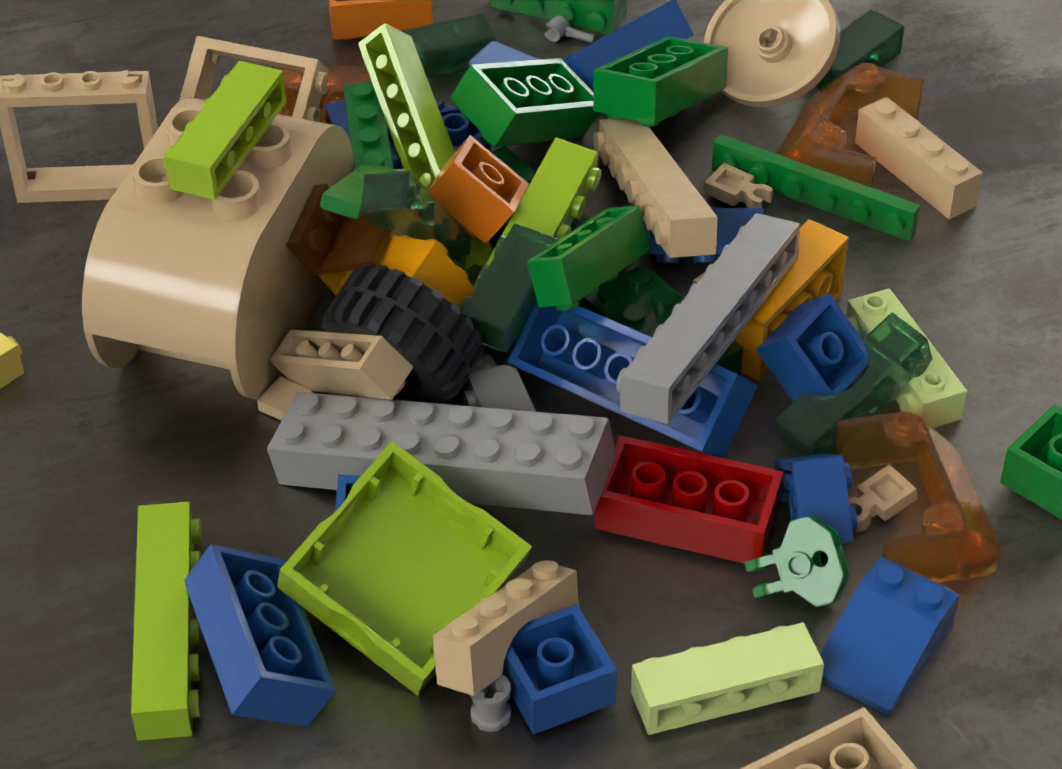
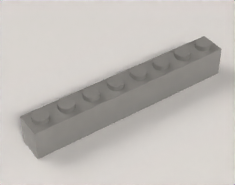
[616,213,800,424]

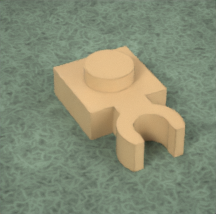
[704,163,773,208]
[848,464,918,533]

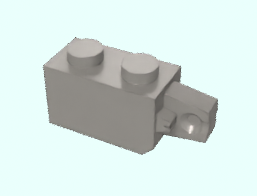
[463,355,536,412]

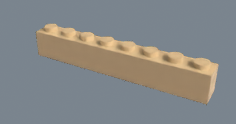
[594,118,718,258]

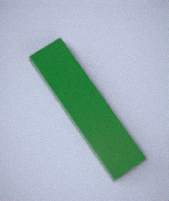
[319,161,402,219]

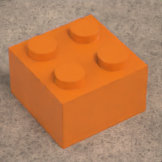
[425,135,529,244]

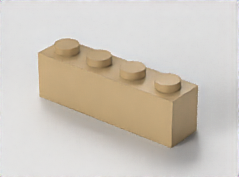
[855,97,983,220]
[269,329,413,400]

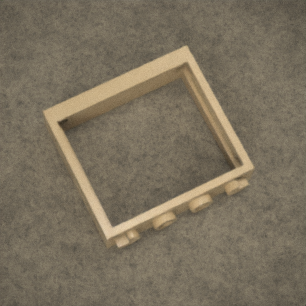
[179,36,329,122]
[0,70,158,203]

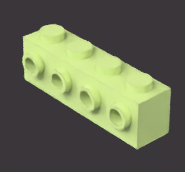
[846,288,967,432]
[631,622,824,735]

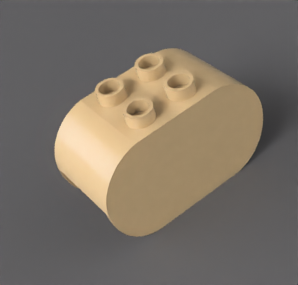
[82,97,354,399]

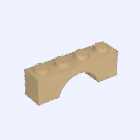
[433,560,579,696]

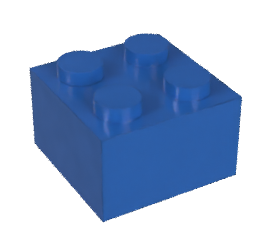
[756,293,874,413]
[502,604,617,735]

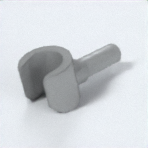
[545,16,594,43]

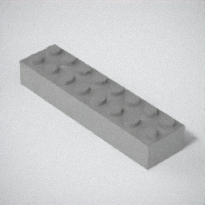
[267,392,616,515]

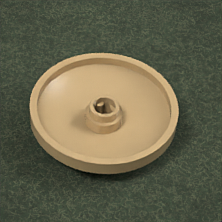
[704,0,840,107]

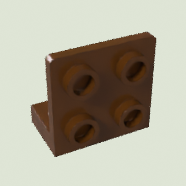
[286,183,401,276]

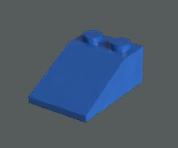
[820,556,960,717]

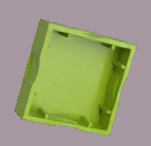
[277,441,532,696]

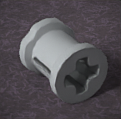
[470,674,511,732]

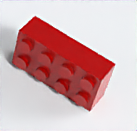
[595,435,784,564]

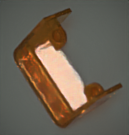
[775,63,924,188]
[834,412,1001,583]

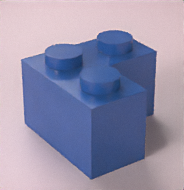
[773,453,858,543]

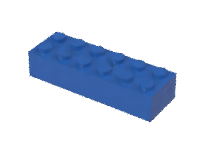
[507,299,758,458]

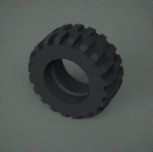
[323,264,483,404]

